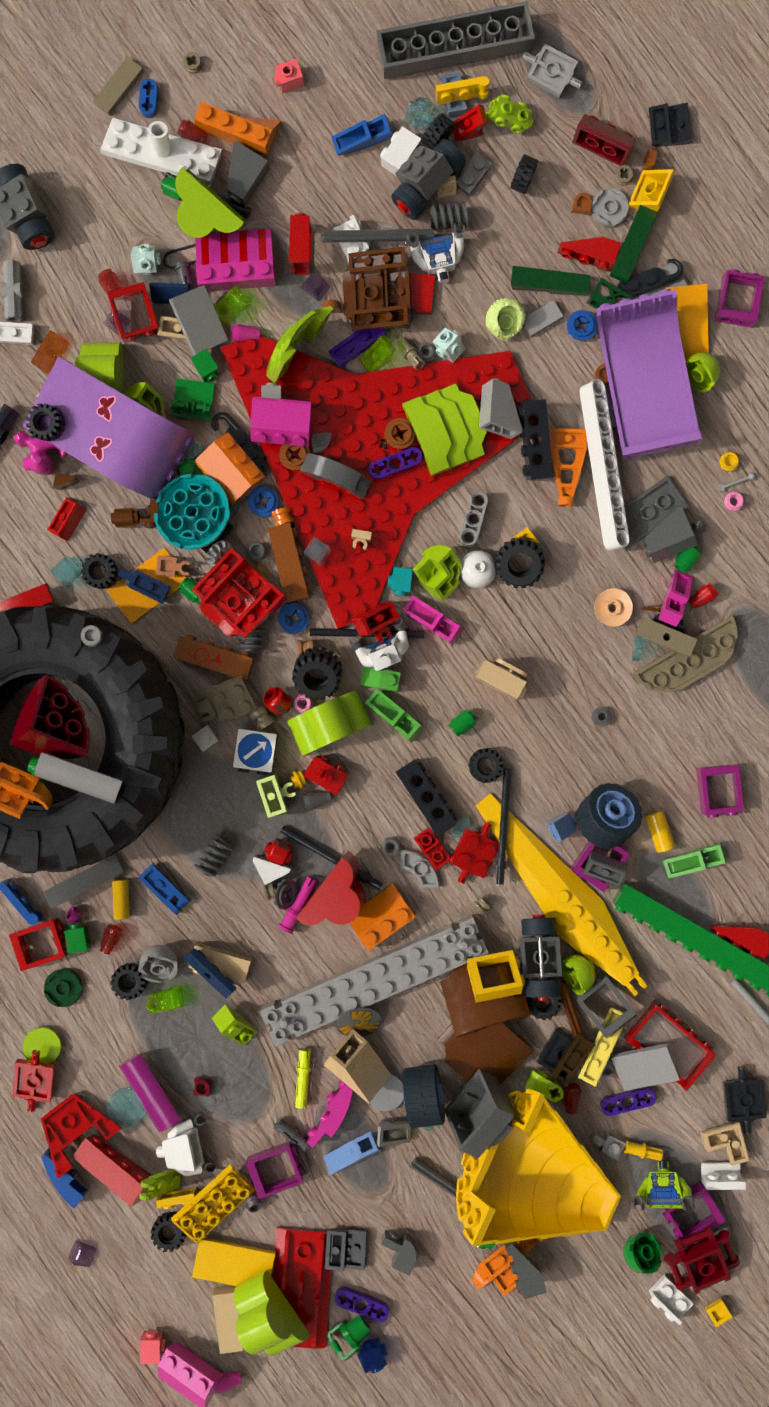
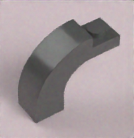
[300,453,371,499]

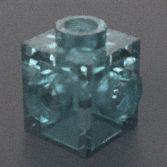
[404,97,435,130]

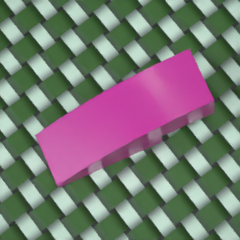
[659,570,693,627]
[402,595,463,646]

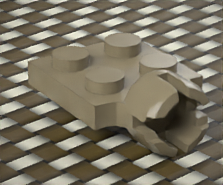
[196,675,258,724]

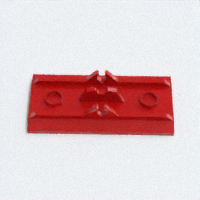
[273,1226,331,1349]

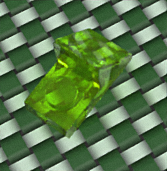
[359,335,396,372]

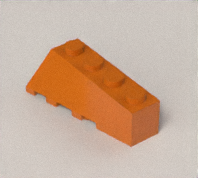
[194,102,281,157]

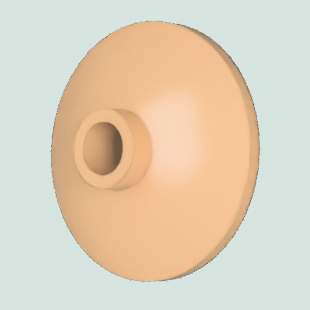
[594,588,633,627]

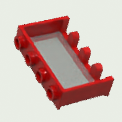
[623,1002,716,1091]

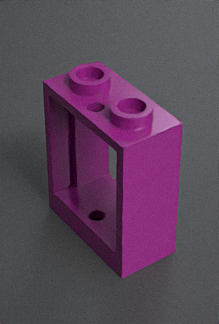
[715,269,765,328]
[696,764,744,818]
[570,841,630,892]
[246,1142,306,1199]
[662,1181,725,1240]

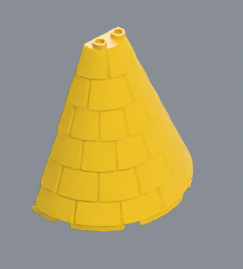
[456,1089,621,1247]

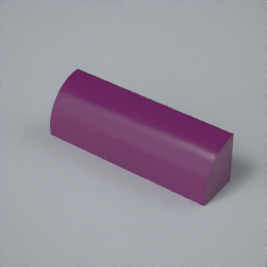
[118,1054,181,1132]

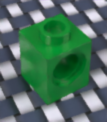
[190,348,220,382]
[64,923,91,954]

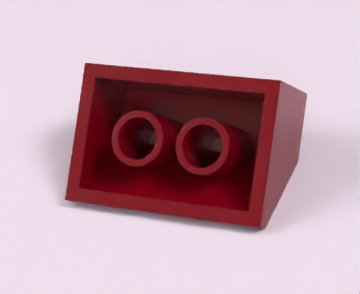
[572,114,636,166]

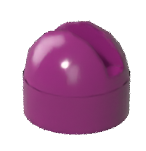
[66,906,83,923]

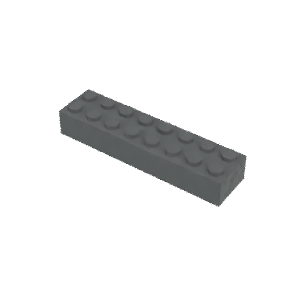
[376,1,535,79]

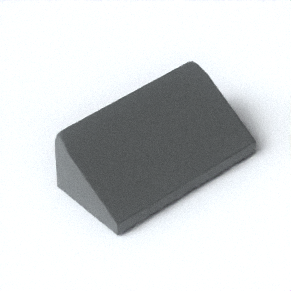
[584,851,628,887]

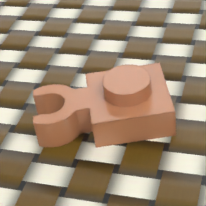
[156,556,191,577]

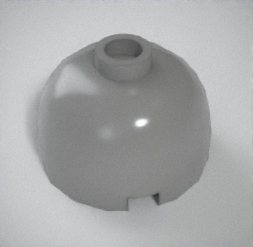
[138,945,178,983]

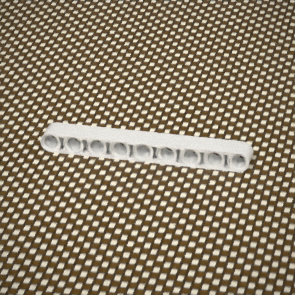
[580,379,629,551]

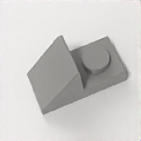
[377,1120,411,1147]

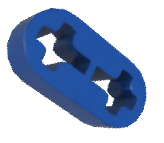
[139,79,159,119]

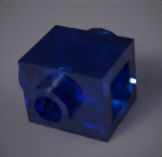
[357,1337,389,1373]

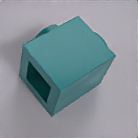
[387,567,412,597]

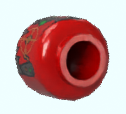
[264,687,292,715]
[264,838,294,866]

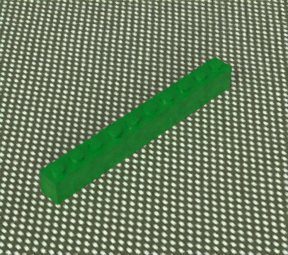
[612,882,769,997]

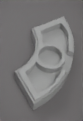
[401,849,440,888]

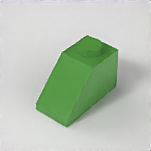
[360,666,401,692]

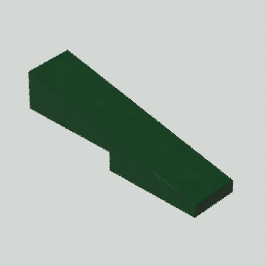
[609,205,658,284]
[511,266,591,296]

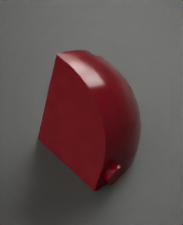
[10,674,90,759]

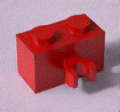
[352,601,400,642]
[303,755,348,795]

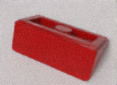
[47,497,86,541]

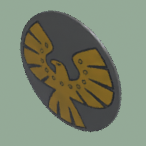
[336,1008,382,1037]

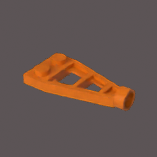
[549,428,587,507]

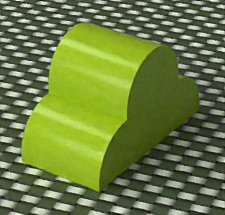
[175,166,245,238]
[75,342,123,393]
[287,690,372,756]
[233,1270,310,1356]

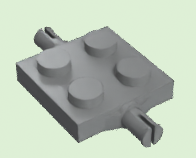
[522,44,583,98]

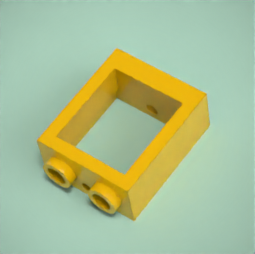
[467,950,525,1003]

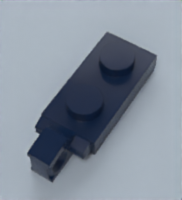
[118,569,172,604]

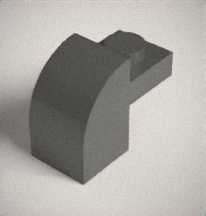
[381,1231,416,1276]

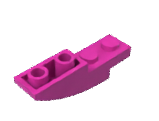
[307,1080,353,1147]

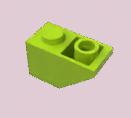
[212,1005,257,1046]

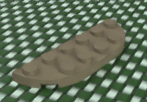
[632,615,738,692]

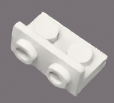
[333,215,371,264]
[701,1162,746,1190]
[649,1274,694,1325]

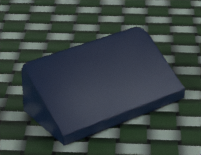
[149,283,190,304]

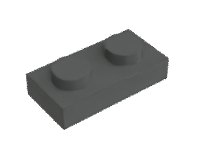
[456,152,492,196]

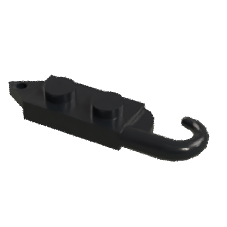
[613,258,684,298]
[211,412,267,472]

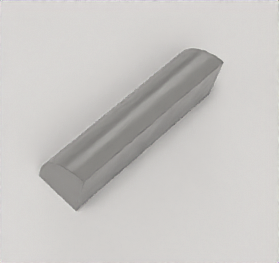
[34,752,123,804]

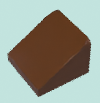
[53,473,79,490]

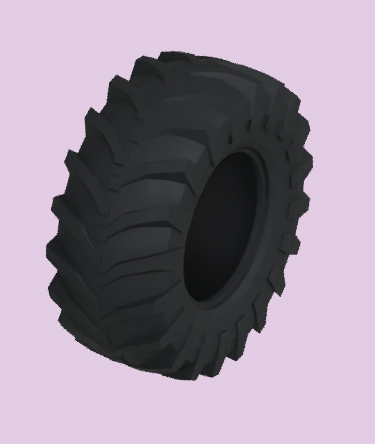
[0,606,185,873]

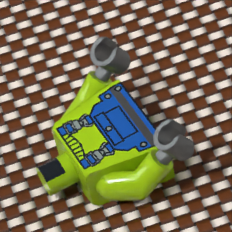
[632,1161,695,1211]

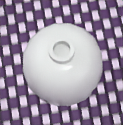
[460,550,497,589]

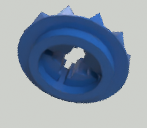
[566,310,597,341]
[248,486,279,517]
[278,603,309,634]

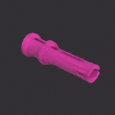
[277,876,318,934]

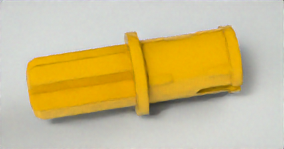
[624,1140,663,1161]

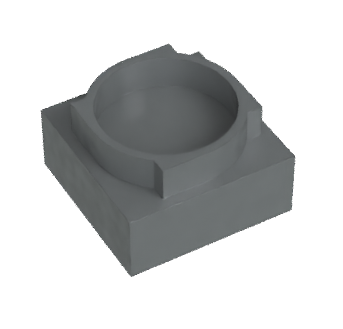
[445,1068,514,1159]

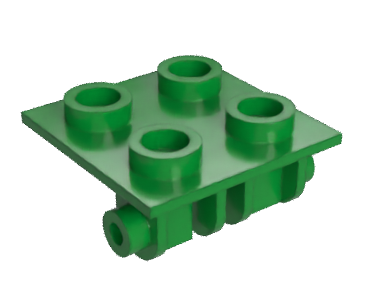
[171,379,215,421]

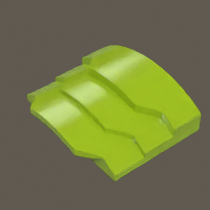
[266,306,333,383]
[402,384,487,477]

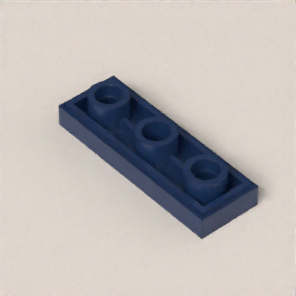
[184,948,236,999]

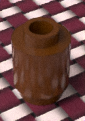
[111,508,140,528]

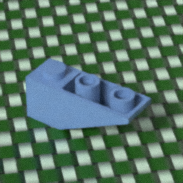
[323,1131,382,1175]

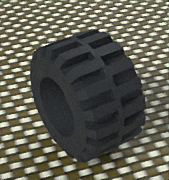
[496,537,545,589]
[292,647,342,700]

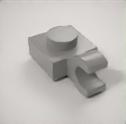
[590,1131,626,1161]

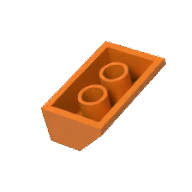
[194,433,265,506]
[350,883,416,951]

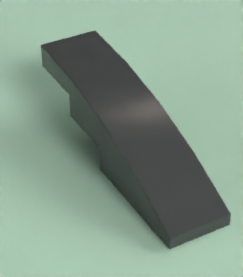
[42,855,124,909]

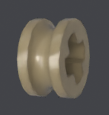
[183,52,201,74]
[614,165,633,186]
[263,882,276,901]
[473,896,492,915]

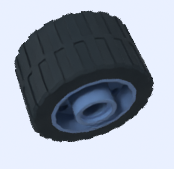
[576,783,642,849]
[402,1064,445,1129]

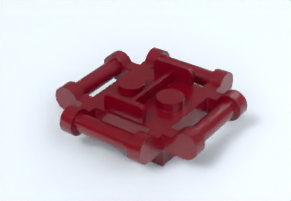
[664,1226,740,1295]

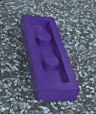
[328,329,386,368]

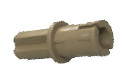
[396,337,425,371]

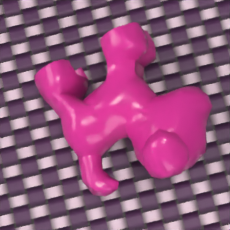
[13,430,68,475]

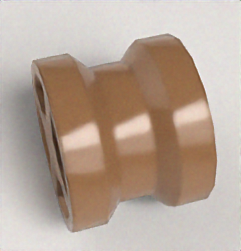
[297,640,314,657]

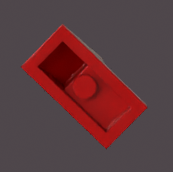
[453,104,488,142]

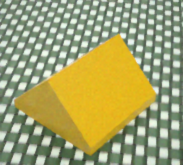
[629,169,675,212]

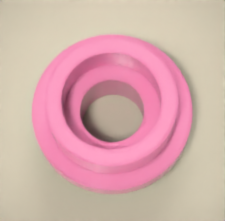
[724,492,744,511]
[294,694,313,713]

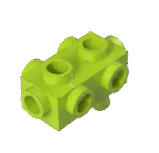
[486,95,534,134]

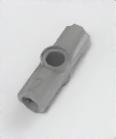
[1,260,25,322]

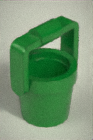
[328,1315,371,1361]

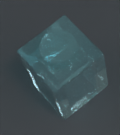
[303,537,331,566]
[50,555,83,587]

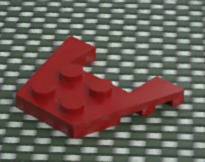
[41,1093,122,1179]

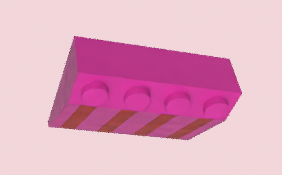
[195,228,276,292]

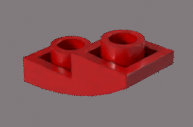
[414,827,451,871]

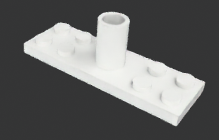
[100,118,222,186]

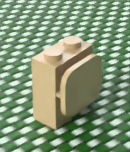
[474,658,527,700]

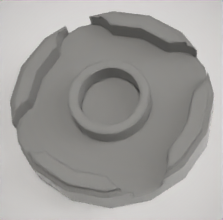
[591,188,629,228]
[370,1072,403,1111]

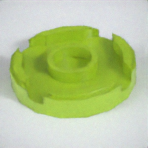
[23,1026,63,1064]

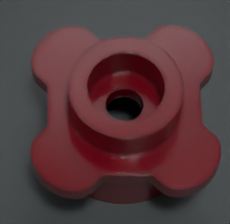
[193,1076,213,1097]

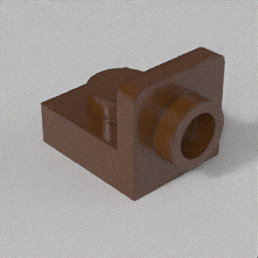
[140,499,158,529]

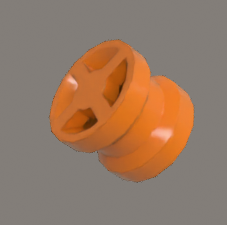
[272,507,294,526]

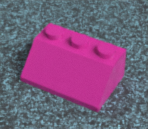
[250,397,311,447]
[158,1341,223,1407]

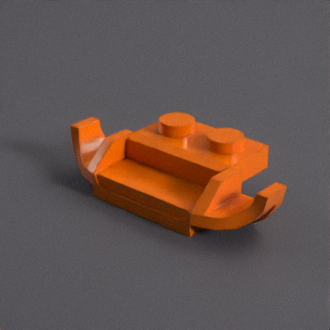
[0,762,53,819]
[472,1238,538,1296]

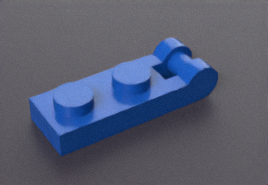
[138,864,191,915]
[0,879,43,925]

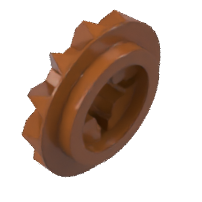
[385,418,415,450]
[279,444,310,471]

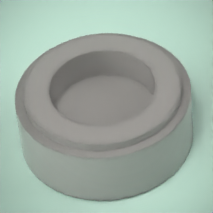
[81,625,103,647]

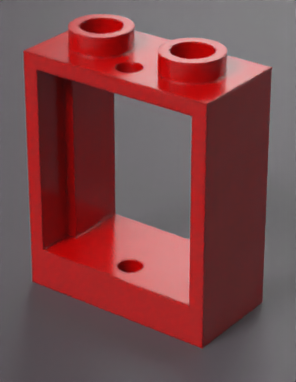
[289,213,312,275]
[106,282,159,342]
[9,917,68,971]

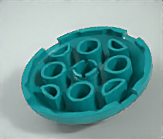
[154,474,230,550]

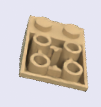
[324,1029,391,1104]

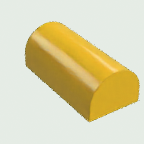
[644,810,676,853]
[112,879,130,920]

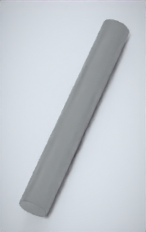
[730,978,769,1025]

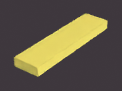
[578,1007,624,1087]

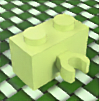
[256,774,296,818]

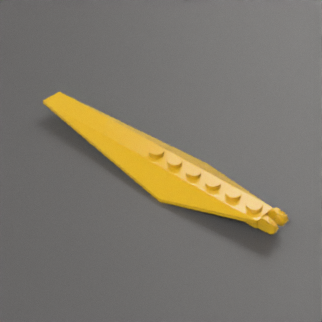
[476,793,648,997]

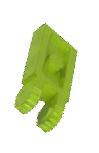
[139,1169,181,1201]

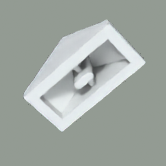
[253,855,292,885]

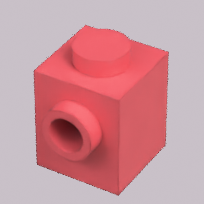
[273,59,304,93]
[140,1329,166,1364]

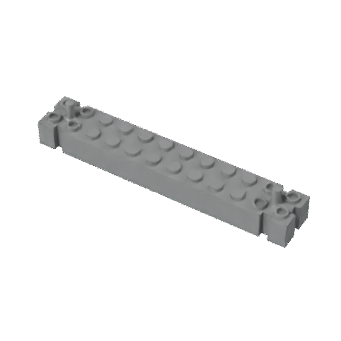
[260,915,489,1047]

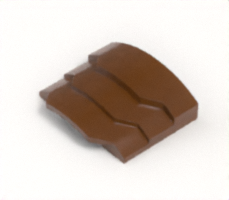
[342,247,411,331]
[440,962,531,1038]
[438,1022,534,1085]

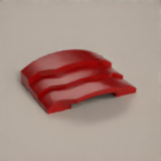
[192,548,287,639]

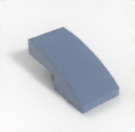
[441,72,467,118]

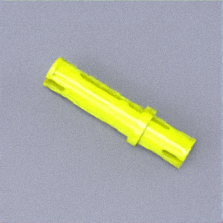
[295,1048,311,1109]

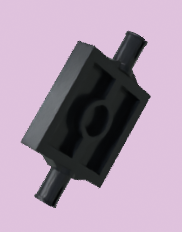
[722,1066,767,1134]

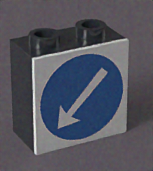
[233,729,278,775]

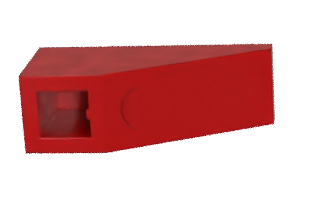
[557,237,621,271]
[710,924,769,959]

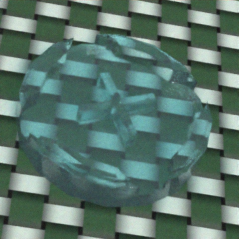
[107,1087,145,1127]

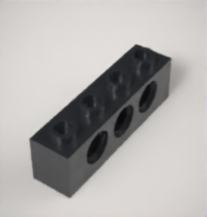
[517,399,553,480]
[395,759,457,837]

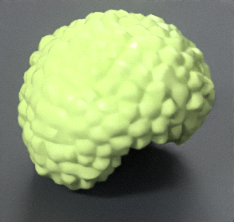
[486,298,526,341]

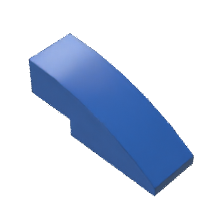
[331,114,394,156]
[41,1148,88,1209]

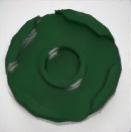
[44,968,83,1007]

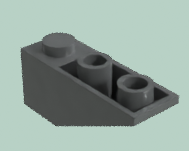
[504,1242,547,1299]

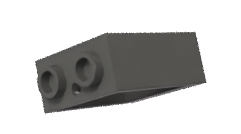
[576,976,637,1039]

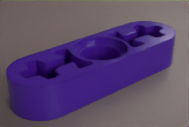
[369,447,422,480]
[600,1087,656,1116]
[335,1286,389,1322]

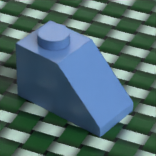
[546,812,577,843]

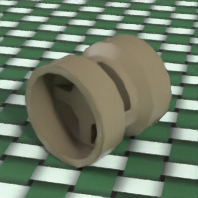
[250,705,276,731]

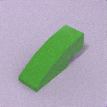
[365,689,424,742]
[663,842,727,879]

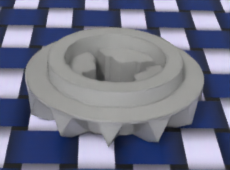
[206,540,234,567]

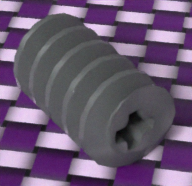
[429,202,469,230]
[238,621,266,654]
[194,834,235,877]

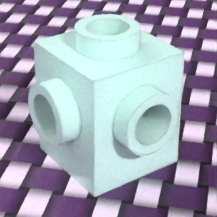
[131,244,161,275]
[433,328,465,363]

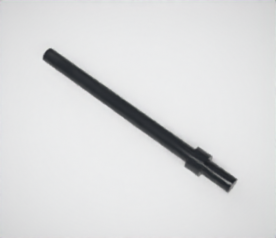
[310,628,424,640]
[495,768,511,885]
[280,826,383,890]

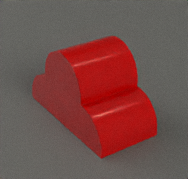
[296,851,366,925]

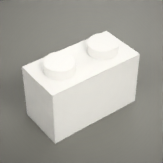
[380,126,421,175]

